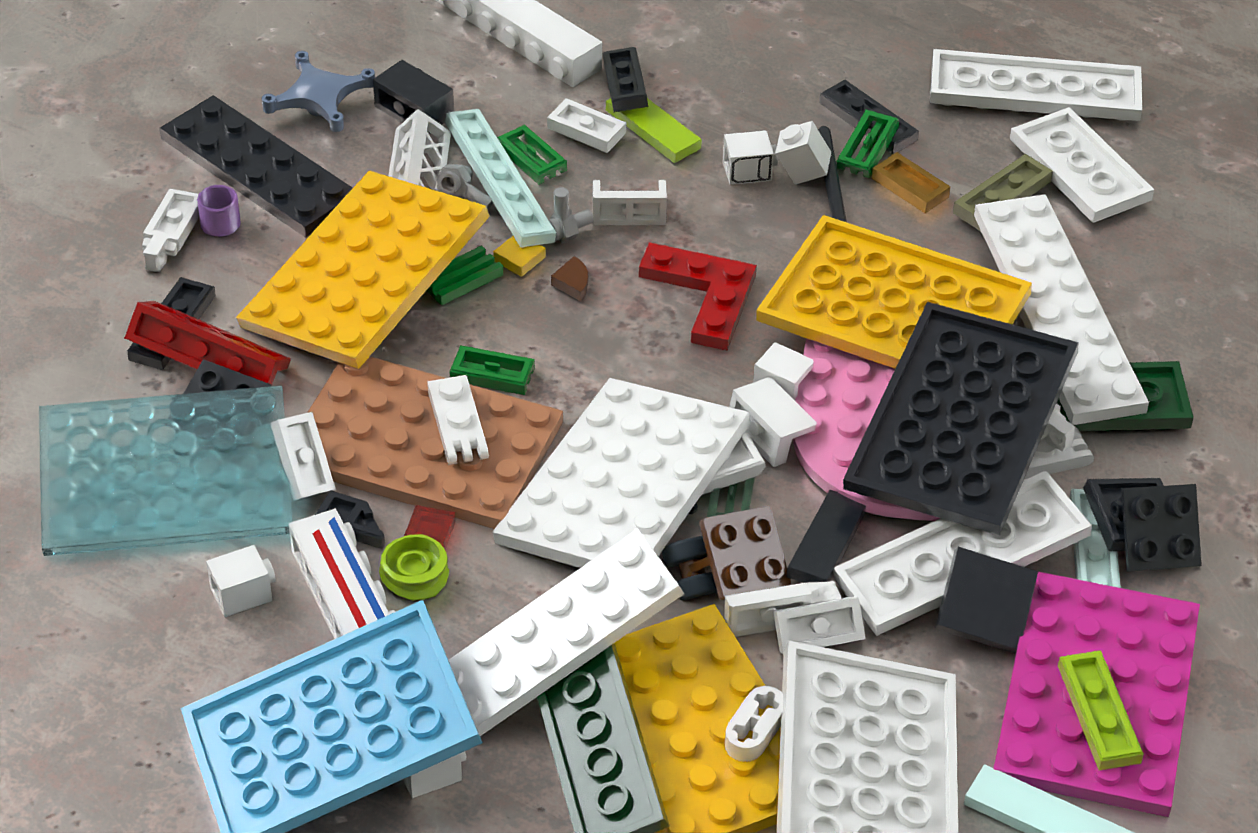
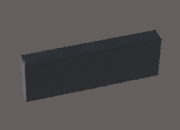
[602,47,649,112]
[819,80,919,155]
[127,277,216,370]
[786,490,866,583]

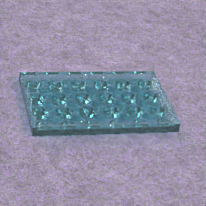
[39,386,293,556]

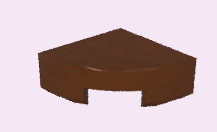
[551,256,589,301]

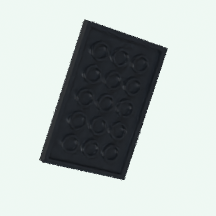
[843,302,1079,536]

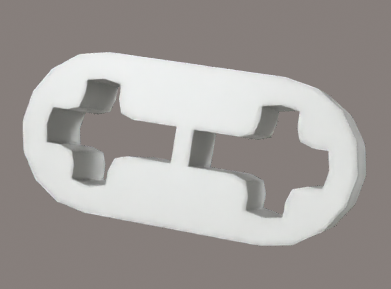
[725,686,783,762]

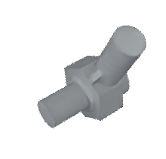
[436,164,493,210]
[549,187,594,244]

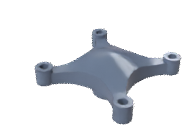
[262,51,375,132]

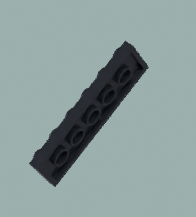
[159,95,353,238]

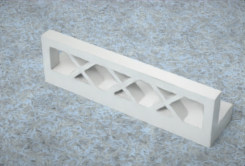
[389,109,451,193]

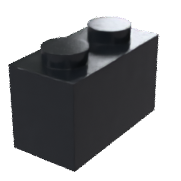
[373,59,454,134]

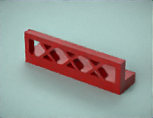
[124,301,291,397]

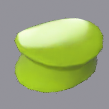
[379,534,449,600]

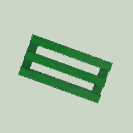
[836,110,899,178]
[497,124,567,185]
[426,245,503,305]
[449,345,535,395]

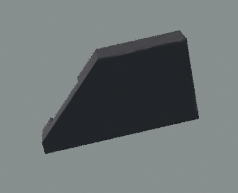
[315,490,385,549]

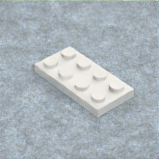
[1010,107,1154,223]

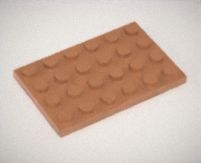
[280,357,563,529]

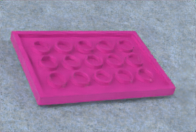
[993,572,1200,817]

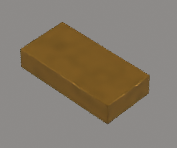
[872,152,951,214]

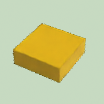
[493,236,546,277]

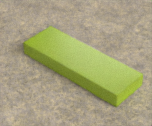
[605,98,702,163]
[1058,650,1144,770]

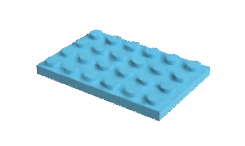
[181,600,483,833]

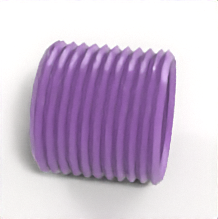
[197,185,241,237]

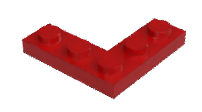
[639,242,757,351]

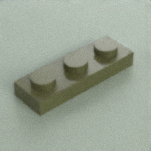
[953,154,1053,231]

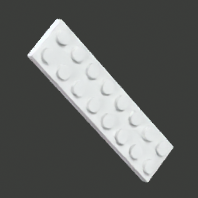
[974,194,1149,425]

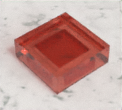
[404,505,456,549]

